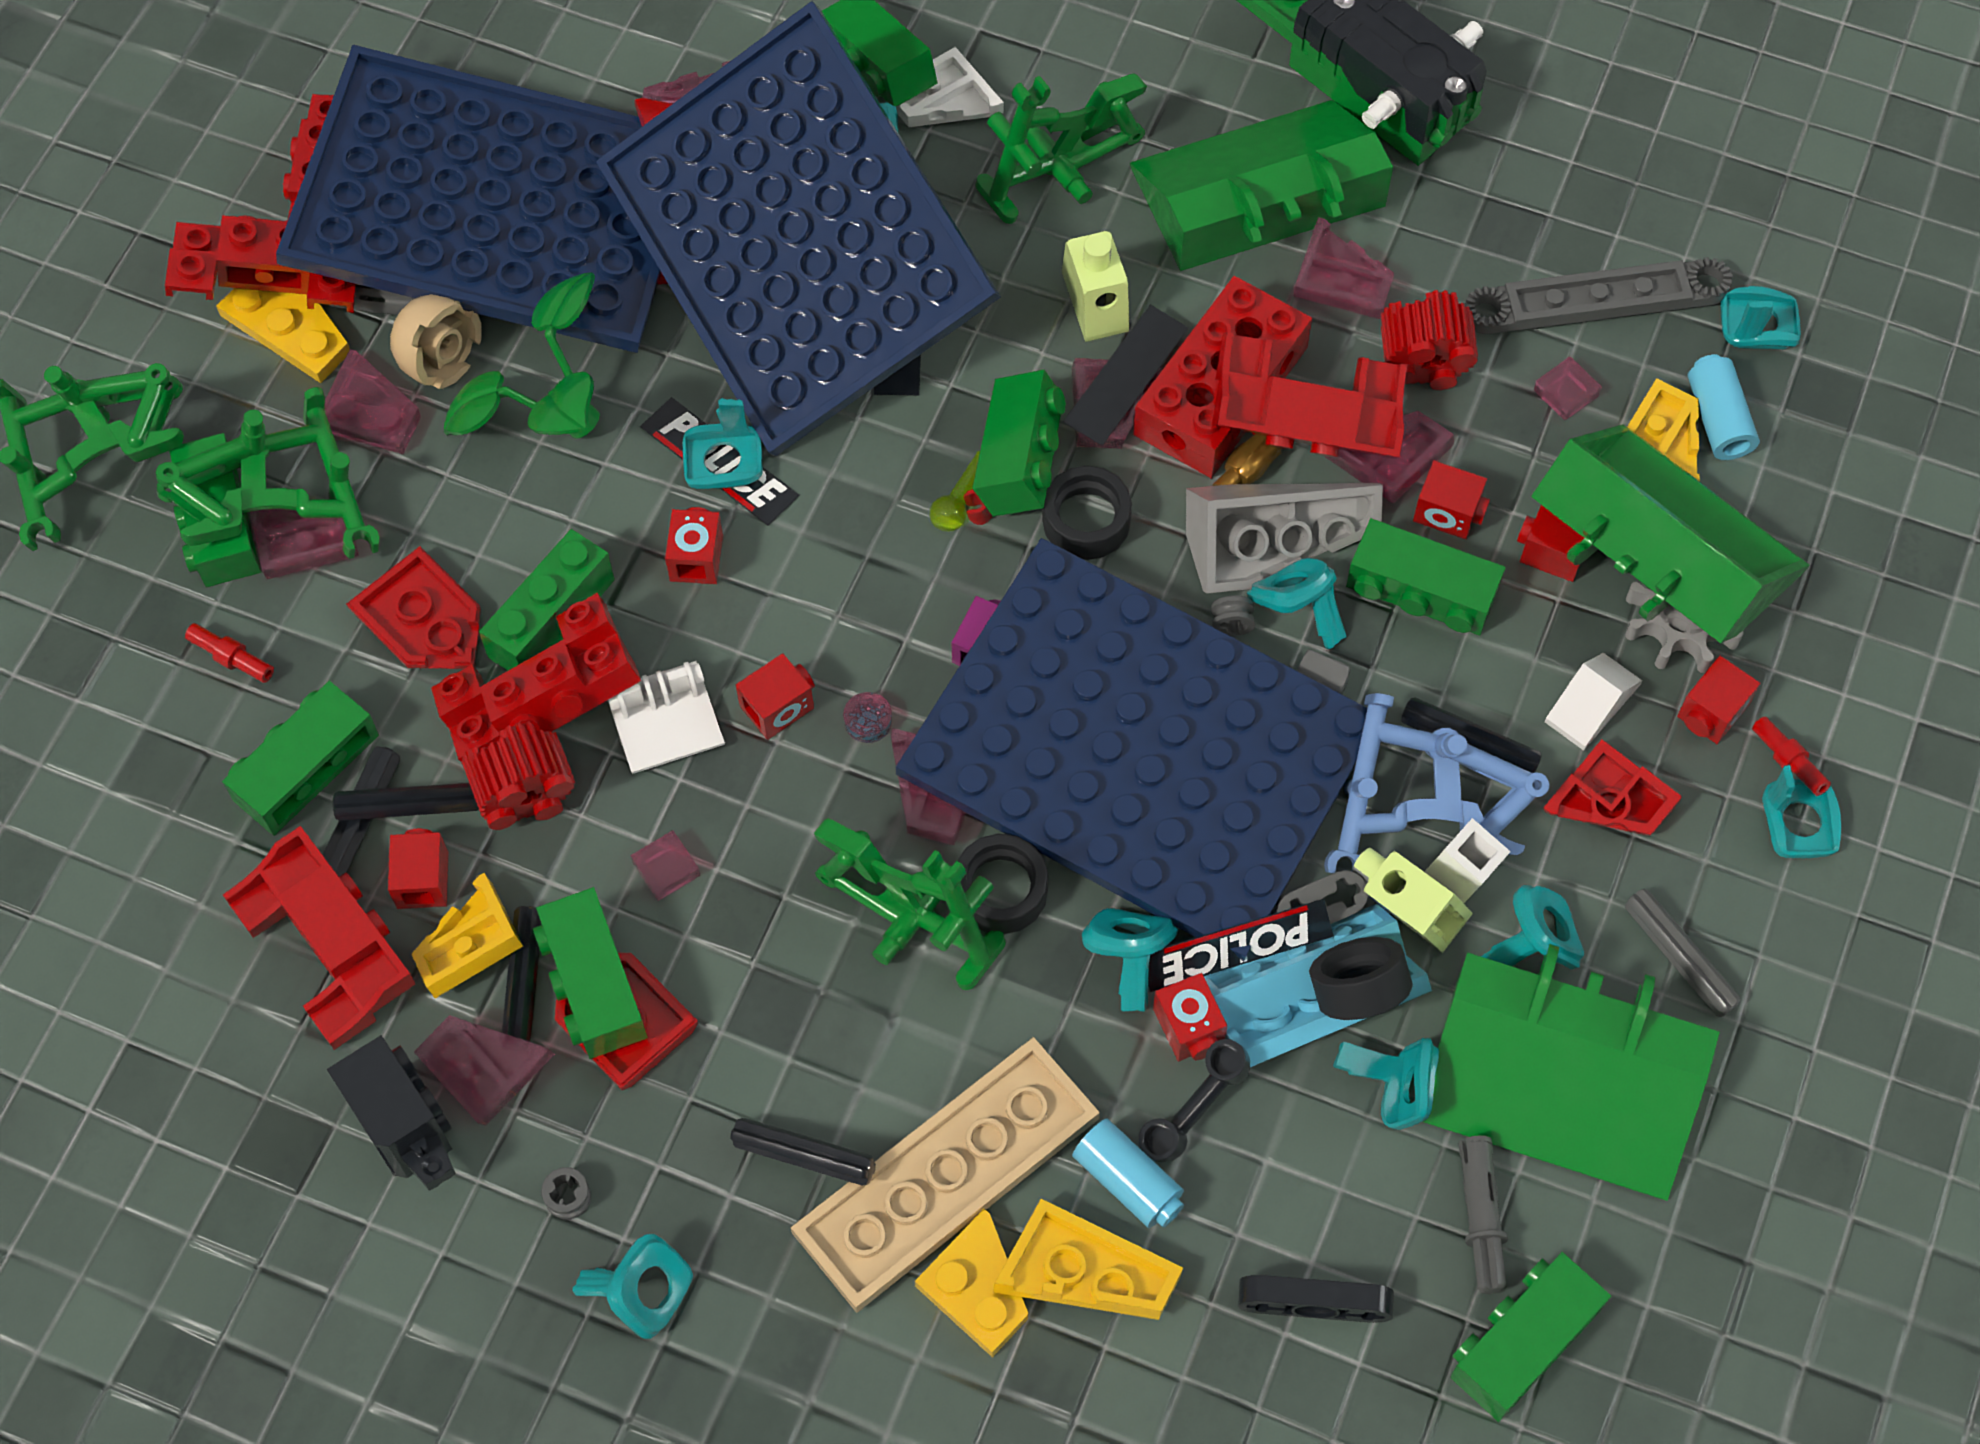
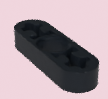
[1238,1275,1394,1323]

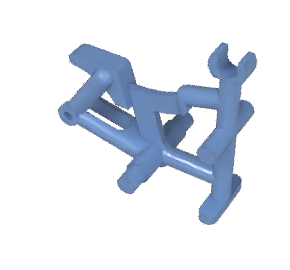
[1324,693,1549,873]

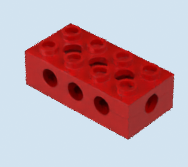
[1133,276,1312,479]

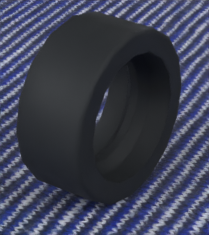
[1042,465,1132,560]
[957,833,1049,935]
[1309,937,1413,1020]

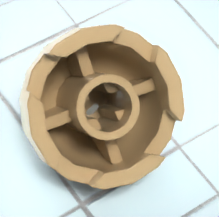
[390,294,481,389]

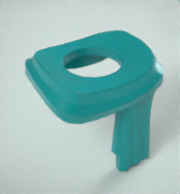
[1721,286,1801,349]
[683,398,763,489]
[1247,558,1347,649]
[1762,765,1841,858]
[1481,885,1584,970]
[1082,908,1178,1011]
[1333,1037,1439,1130]
[572,1234,693,1339]

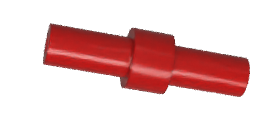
[185,623,274,683]
[1752,716,1831,796]

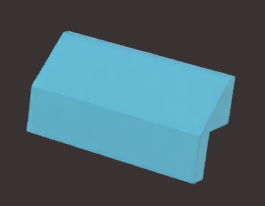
[1204,904,1432,1067]

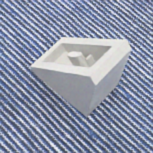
[1545,653,1642,751]

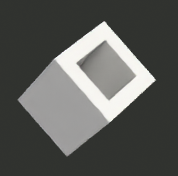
[1425,818,1511,903]

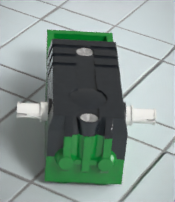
[1236,0,1487,166]

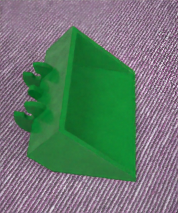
[1130,100,1393,271]
[1531,424,1810,644]
[1423,944,1720,1201]

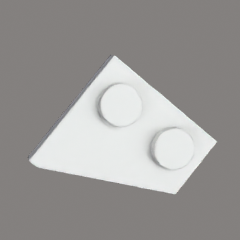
[896,47,1004,127]

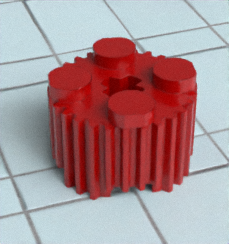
[1381,290,1478,390]
[461,721,575,830]

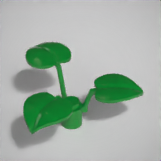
[444,272,600,439]

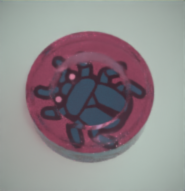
[843,692,892,743]

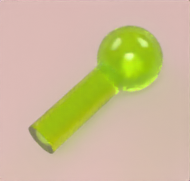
[929,451,980,532]

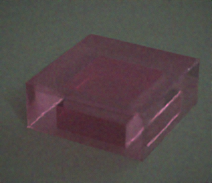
[1534,356,1602,420]
[630,830,700,901]

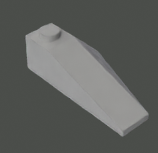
[1186,483,1383,593]

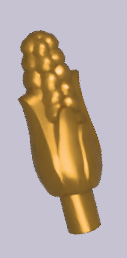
[1212,435,1282,486]

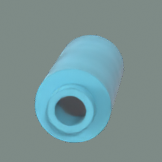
[1688,354,1760,460]
[1072,1118,1184,1228]

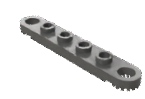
[1465,257,1733,334]

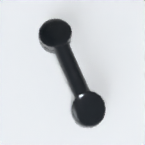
[1139,1039,1250,1162]

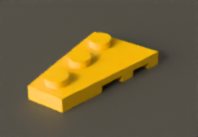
[216,288,351,383]
[993,1199,1183,1320]

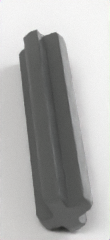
[1625,889,1740,1017]

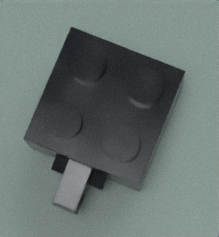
[327,1035,456,1191]

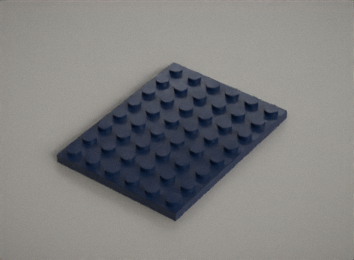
[595,1,1001,456]
[276,45,661,353]
[896,538,1367,962]

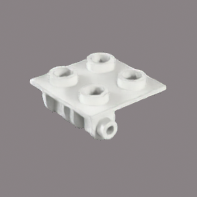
[608,661,725,774]

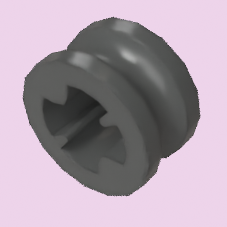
[1211,595,1255,636]
[541,1167,591,1220]

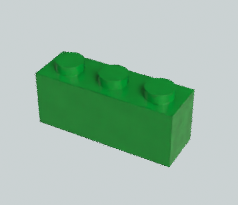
[822,0,938,107]
[972,369,1066,517]
[166,433,262,587]
[1346,518,1506,636]
[479,529,615,671]
[222,680,379,836]
[533,887,648,1059]
[1450,1252,1611,1423]

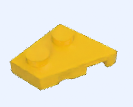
[1627,378,1700,482]
[412,873,523,998]
[915,1209,1029,1358]

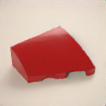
[1543,739,1682,836]

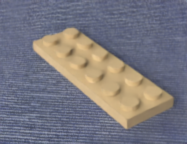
[791,1037,1100,1313]

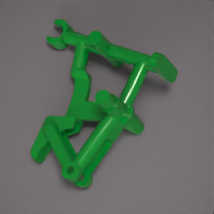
[975,73,1147,224]
[0,363,184,551]
[156,387,380,559]
[814,819,1006,990]

